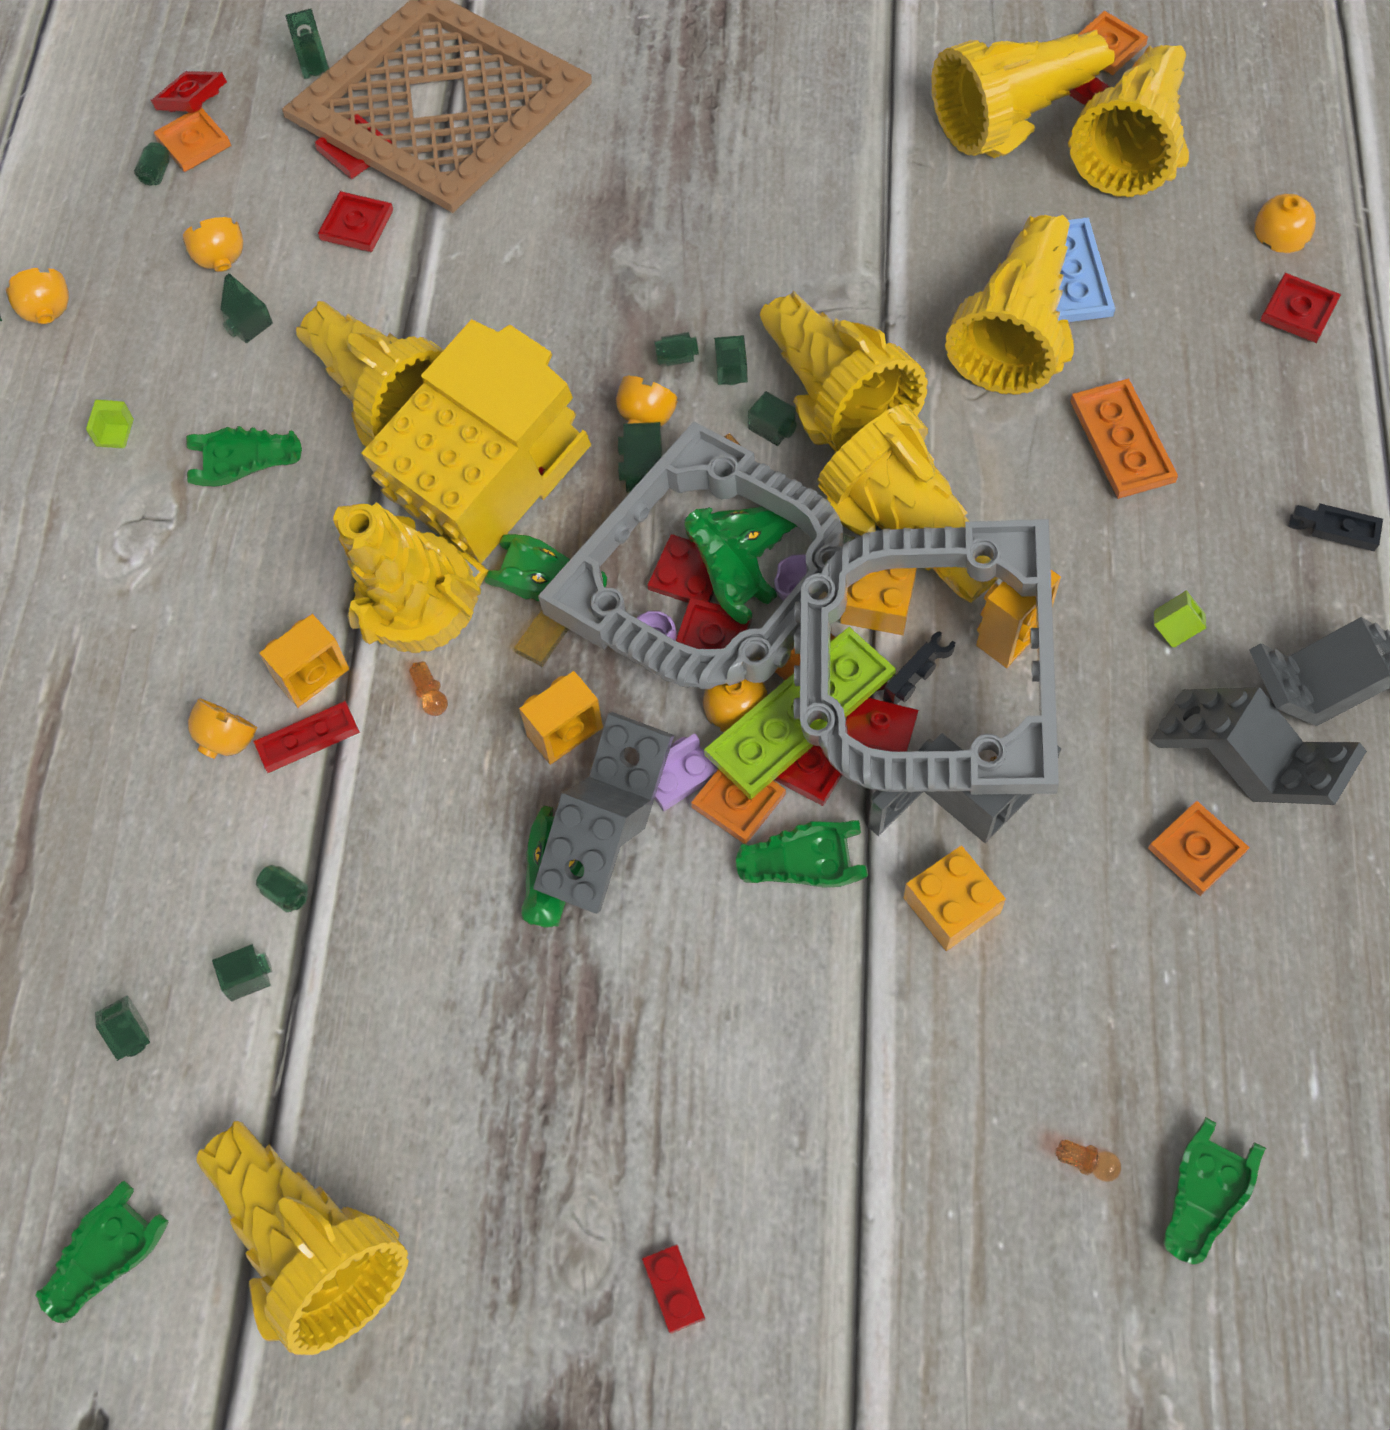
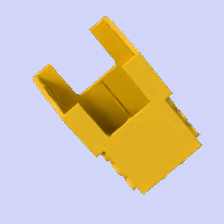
[361,319,591,564]

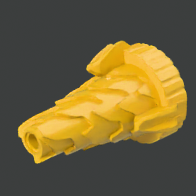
[931,30,1115,158]
[1068,45,1189,197]
[945,215,1074,395]
[759,290,928,452]
[296,301,444,447]
[817,404,998,603]
[333,502,481,653]
[196,1121,409,1355]

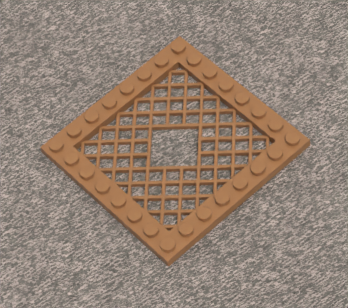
[282,0,592,213]

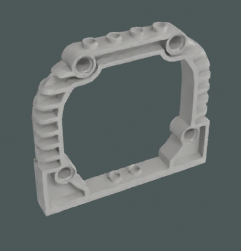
[538,421,844,689]
[794,519,1059,795]

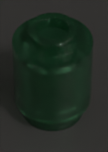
[134,142,170,186]
[654,332,699,367]
[256,865,308,913]

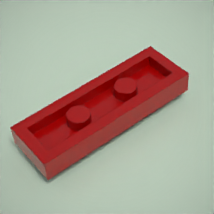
[253,701,360,773]

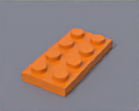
[1070,378,1178,499]

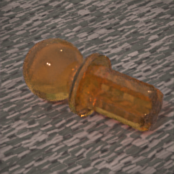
[409,661,448,716]
[1055,1140,1121,1182]

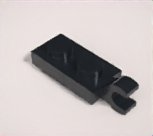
[1288,503,1383,552]
[883,631,956,704]

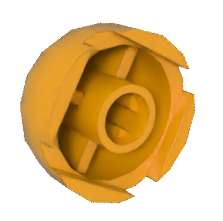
[1254,193,1316,253]
[183,217,243,272]
[6,268,69,324]
[616,375,678,432]
[703,679,768,732]
[188,698,257,759]

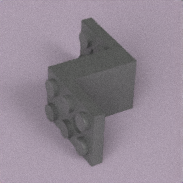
[1249,617,1390,726]
[1151,687,1367,805]
[533,712,674,914]
[868,733,1062,844]

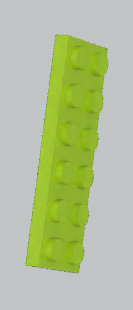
[704,627,896,800]

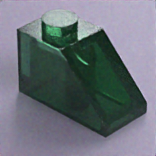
[220,273,273,344]

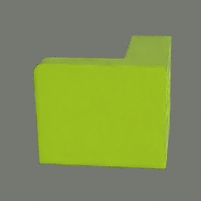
[86,399,134,449]
[1154,590,1207,647]

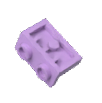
[655,734,718,811]

